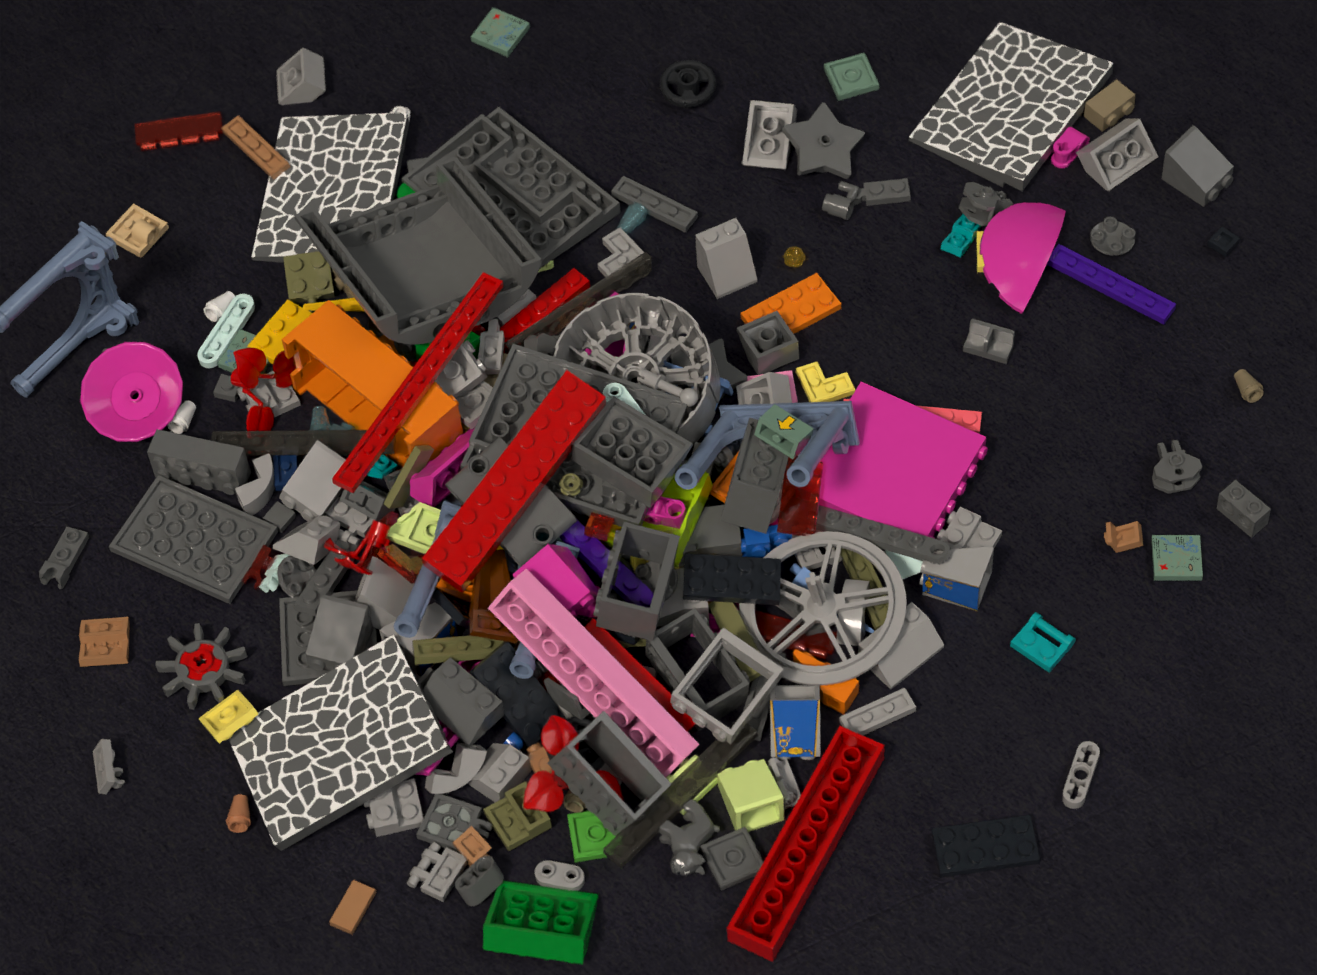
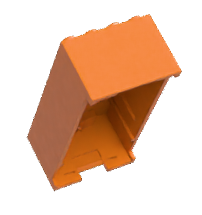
[282,300,463,468]

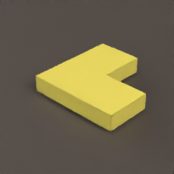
[796,361,855,402]

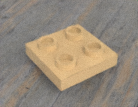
[106,204,169,258]

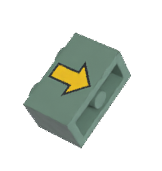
[754,404,814,459]

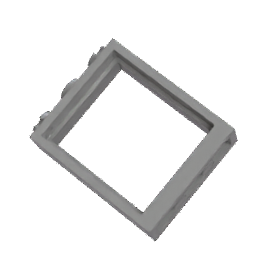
[670,628,783,744]

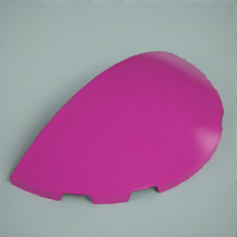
[980,202,1065,314]

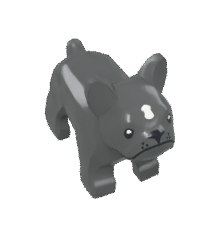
[659,799,720,876]

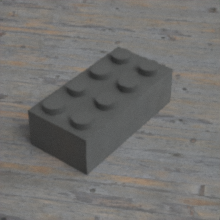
[147,429,251,495]

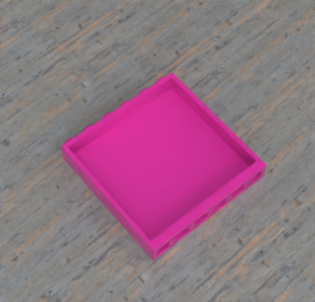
[795,382,988,539]

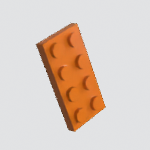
[741,273,841,334]

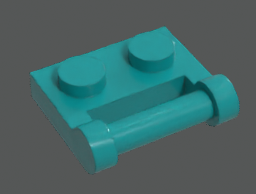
[1010,612,1076,673]

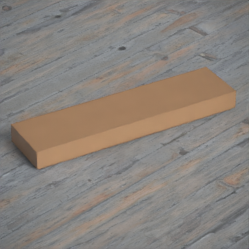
[222,116,290,180]

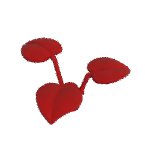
[231,348,297,444]
[324,520,419,577]
[523,715,623,812]

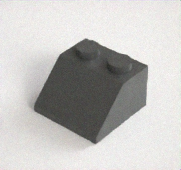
[737,311,799,375]

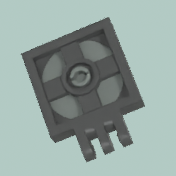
[416,794,493,853]

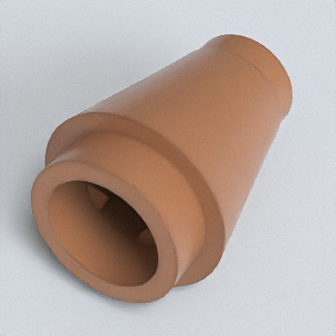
[226,795,251,833]

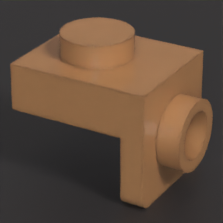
[1104,521,1143,553]
[525,742,552,774]

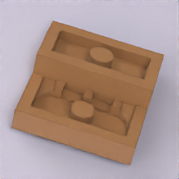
[79,617,129,667]

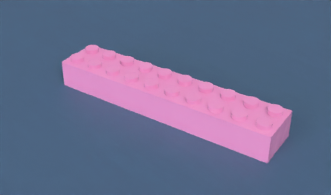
[488,569,699,777]

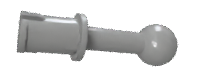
[637,368,698,407]

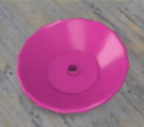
[80,342,183,442]

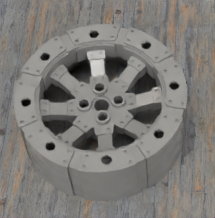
[553,293,721,446]

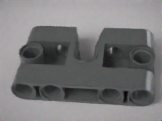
[445,437,577,567]

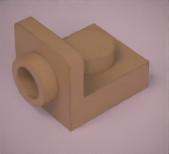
[452,826,491,866]

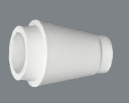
[204,291,235,322]
[167,400,196,434]

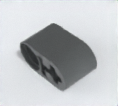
[455,856,504,906]

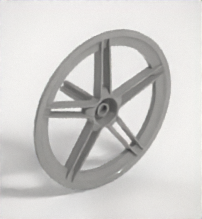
[739,531,907,686]

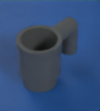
[822,181,859,220]

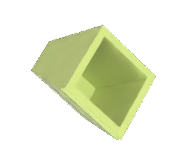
[717,759,784,832]

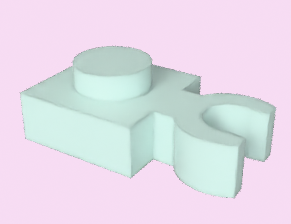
[259,554,290,593]

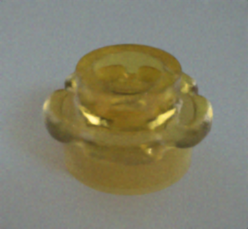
[783,247,805,267]

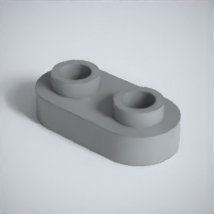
[535,860,585,891]

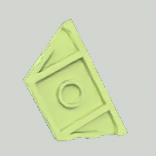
[387,502,441,554]

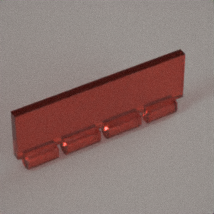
[135,112,223,151]
[777,456,823,536]
[755,610,837,659]

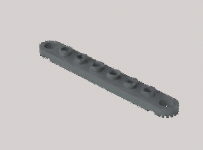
[782,499,951,564]

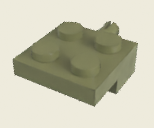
[283,251,335,313]
[484,781,552,851]

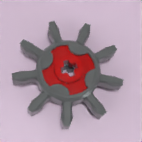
[156,623,247,709]

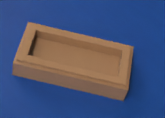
[329,880,376,935]

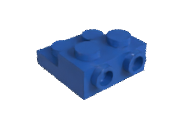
[741,523,793,558]

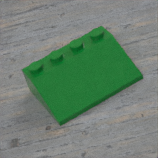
[483,881,598,964]

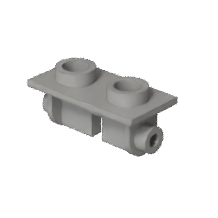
[768,758,801,810]

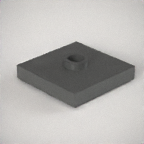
[700,827,763,891]

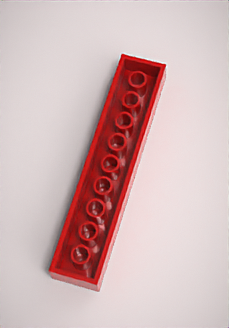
[422,370,606,593]
[727,726,884,962]

